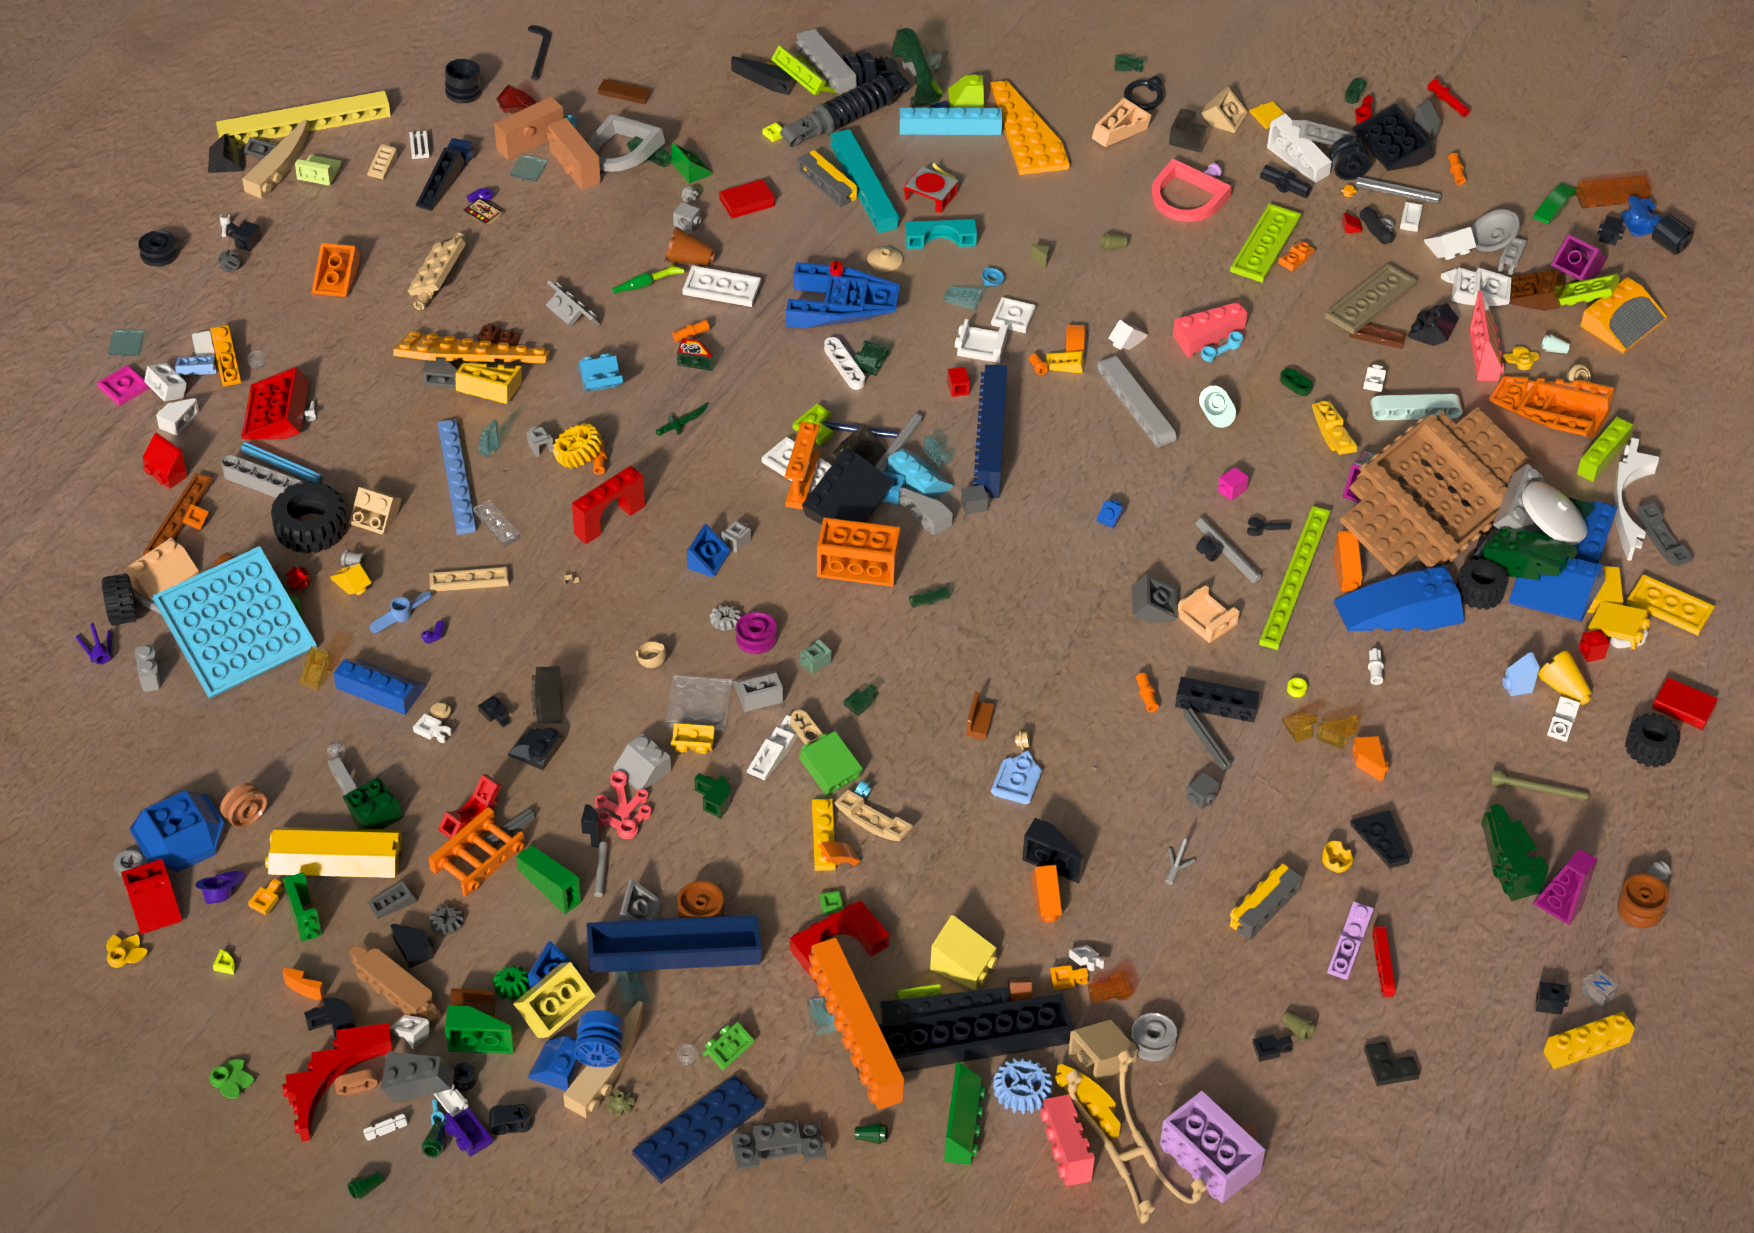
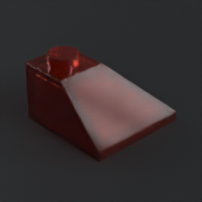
[496,84,536,114]

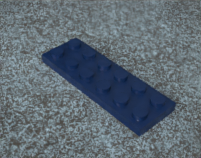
[632,1075,764,1184]

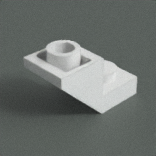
[1363,365,1386,392]
[1547,696,1580,742]

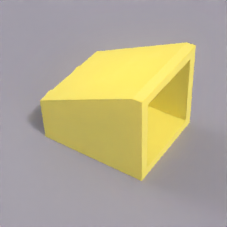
[930,915,998,991]

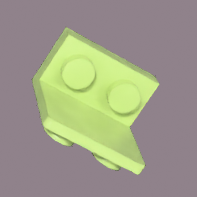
[295,155,342,186]

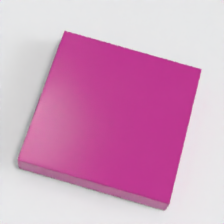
[97,365,150,406]

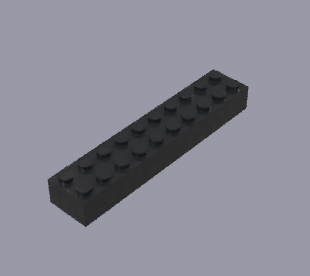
[856,993,1073,1080]

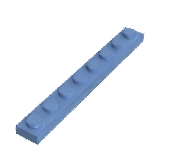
[437,419,476,535]

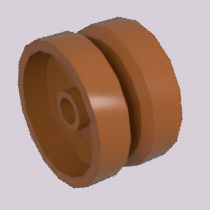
[1617,874,1669,928]
[677,881,724,918]

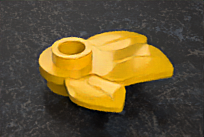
[1503,346,1540,370]
[106,934,148,968]

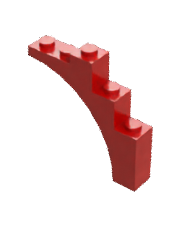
[282,1023,393,1142]

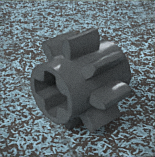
[218,249,240,272]

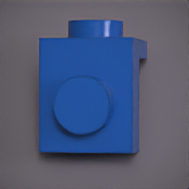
[1096,500,1125,529]

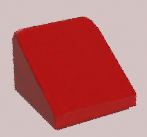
[1342,213,1362,233]

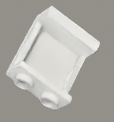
[955,319,1008,363]

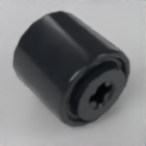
[1652,214,1694,255]

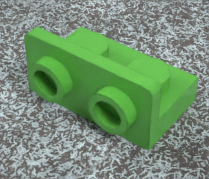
[702,1022,755,1071]

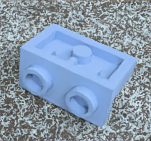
[175,355,216,376]

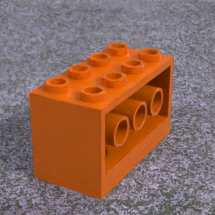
[817,518,900,587]

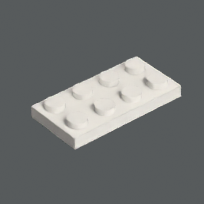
[683,266,761,307]
[762,437,831,493]

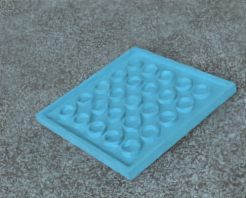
[152,546,317,699]

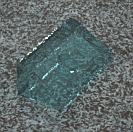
[614,971,649,1009]

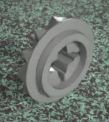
[710,604,741,631]
[113,849,148,877]

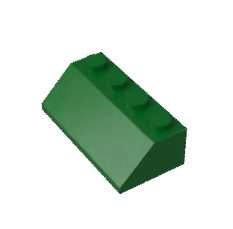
[944,1062,985,1165]

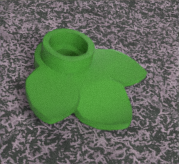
[209,1059,254,1099]

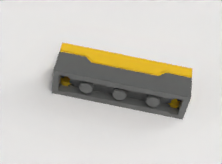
[798,150,857,208]
[1230,864,1303,940]

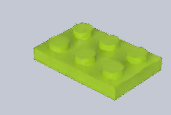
[1559,273,1620,306]

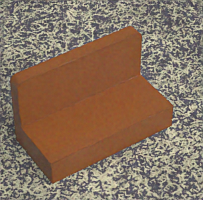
[966,691,995,740]

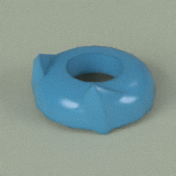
[981,268,1004,286]

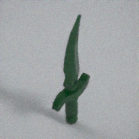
[656,402,708,436]

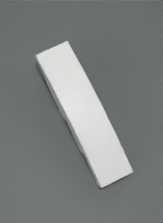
[747,715,804,780]

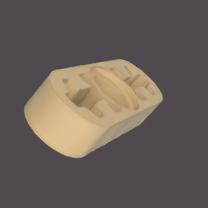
[790,710,823,745]

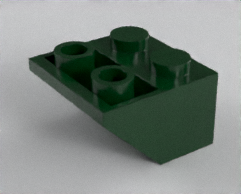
[342,777,402,829]

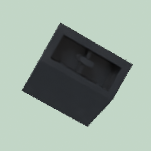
[1407,303,1459,346]

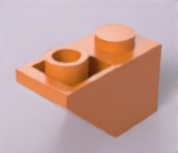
[1352,736,1388,781]

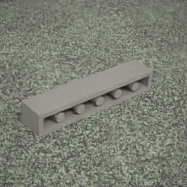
[795,29,856,94]

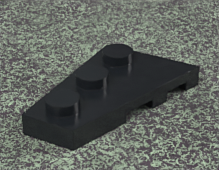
[1350,810,1410,868]

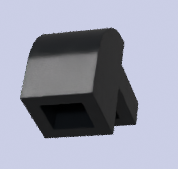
[304,997,355,1038]

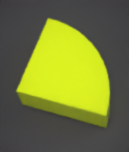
[213,949,235,975]

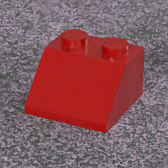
[142,433,187,489]

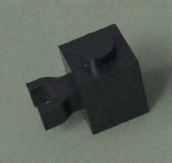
[227,221,262,252]

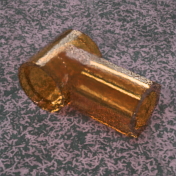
[1088,971,1134,1003]

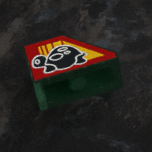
[677,338,714,371]

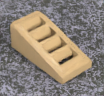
[367,145,398,180]

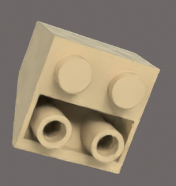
[349,487,402,535]

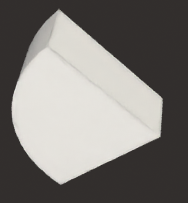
[1441,268,1464,283]

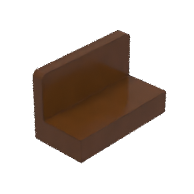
[450,988,496,1017]

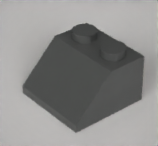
[1132,574,1178,623]

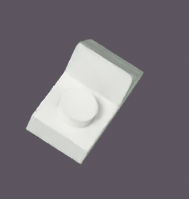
[390,1015,429,1050]

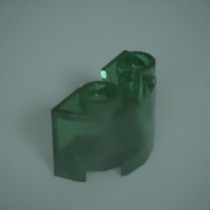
[855,340,891,376]

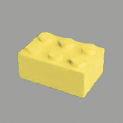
[513,962,595,1038]

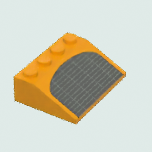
[1580,277,1667,354]

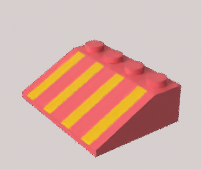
[1469,291,1504,381]

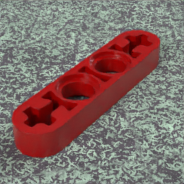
[1372,925,1395,997]

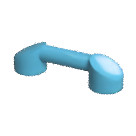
[1201,331,1243,362]

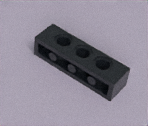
[1175,677,1260,723]

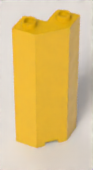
[265,827,402,878]

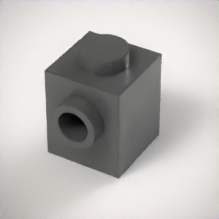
[1186,772,1220,809]

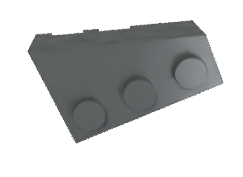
[381,1052,455,1103]

